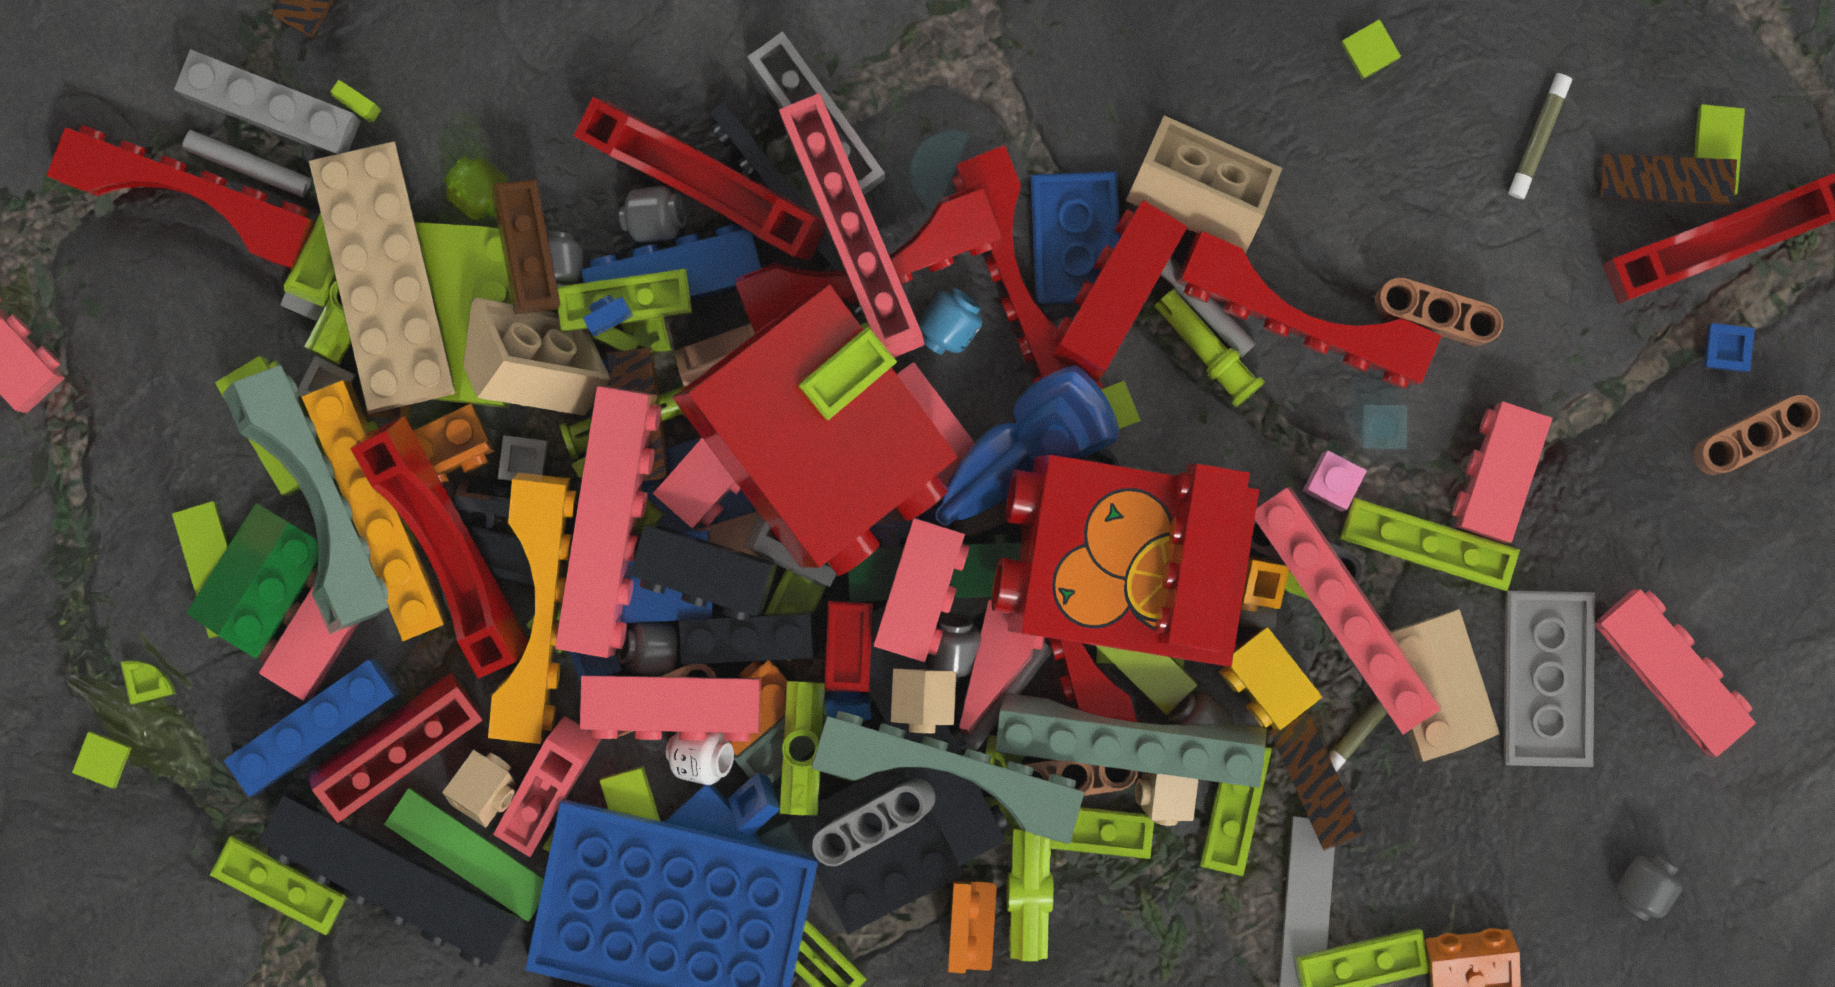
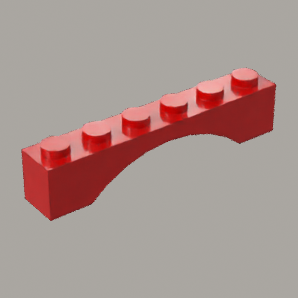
[573,97,827,260]
[46,125,315,270]
[951,145,1103,390]
[1602,173,1835,305]
[735,184,1002,333]
[1176,231,1442,389]
[350,416,529,679]
[1018,524,1137,722]

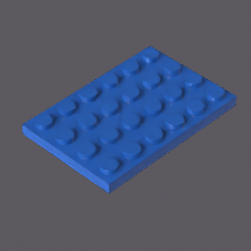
[525,799,819,987]

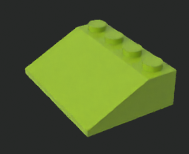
[414,222,513,409]

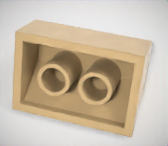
[1126,115,1282,254]
[463,298,610,416]
[1390,609,1500,762]

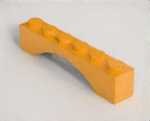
[302,380,449,641]
[488,472,577,744]

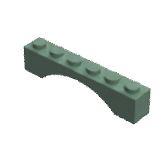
[223,365,389,635]
[996,693,1267,788]
[811,711,1084,844]

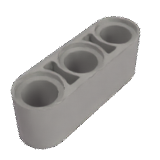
[812,778,935,866]

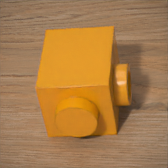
[1241,555,1289,612]

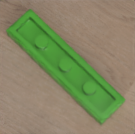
[384,787,544,922]

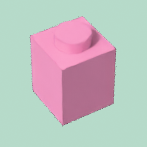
[1302,451,1367,512]

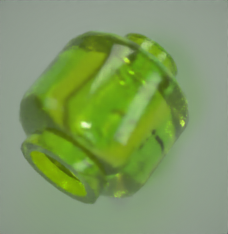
[444,156,509,221]

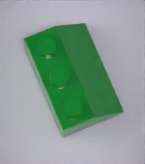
[186,503,319,659]

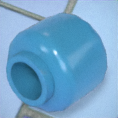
[918,288,982,355]

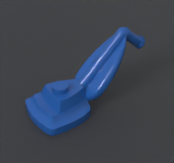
[915,365,1119,526]

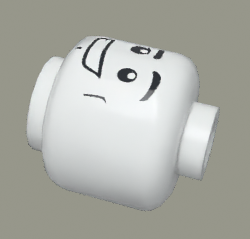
[666,732,734,785]

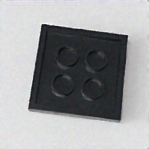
[788,768,964,935]

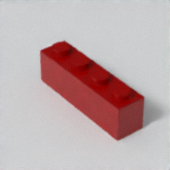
[1052,200,1188,382]
[1155,464,1250,652]
[308,672,482,823]

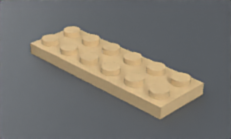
[309,141,455,414]

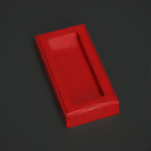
[825,601,873,692]

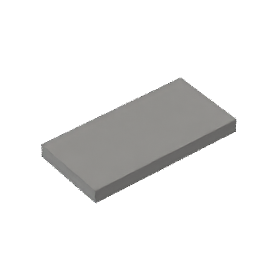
[1503,591,1595,767]

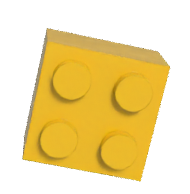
[1218,627,1322,730]

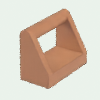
[674,323,755,387]

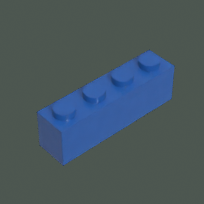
[581,224,762,301]
[224,659,402,797]

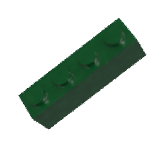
[848,534,1021,602]

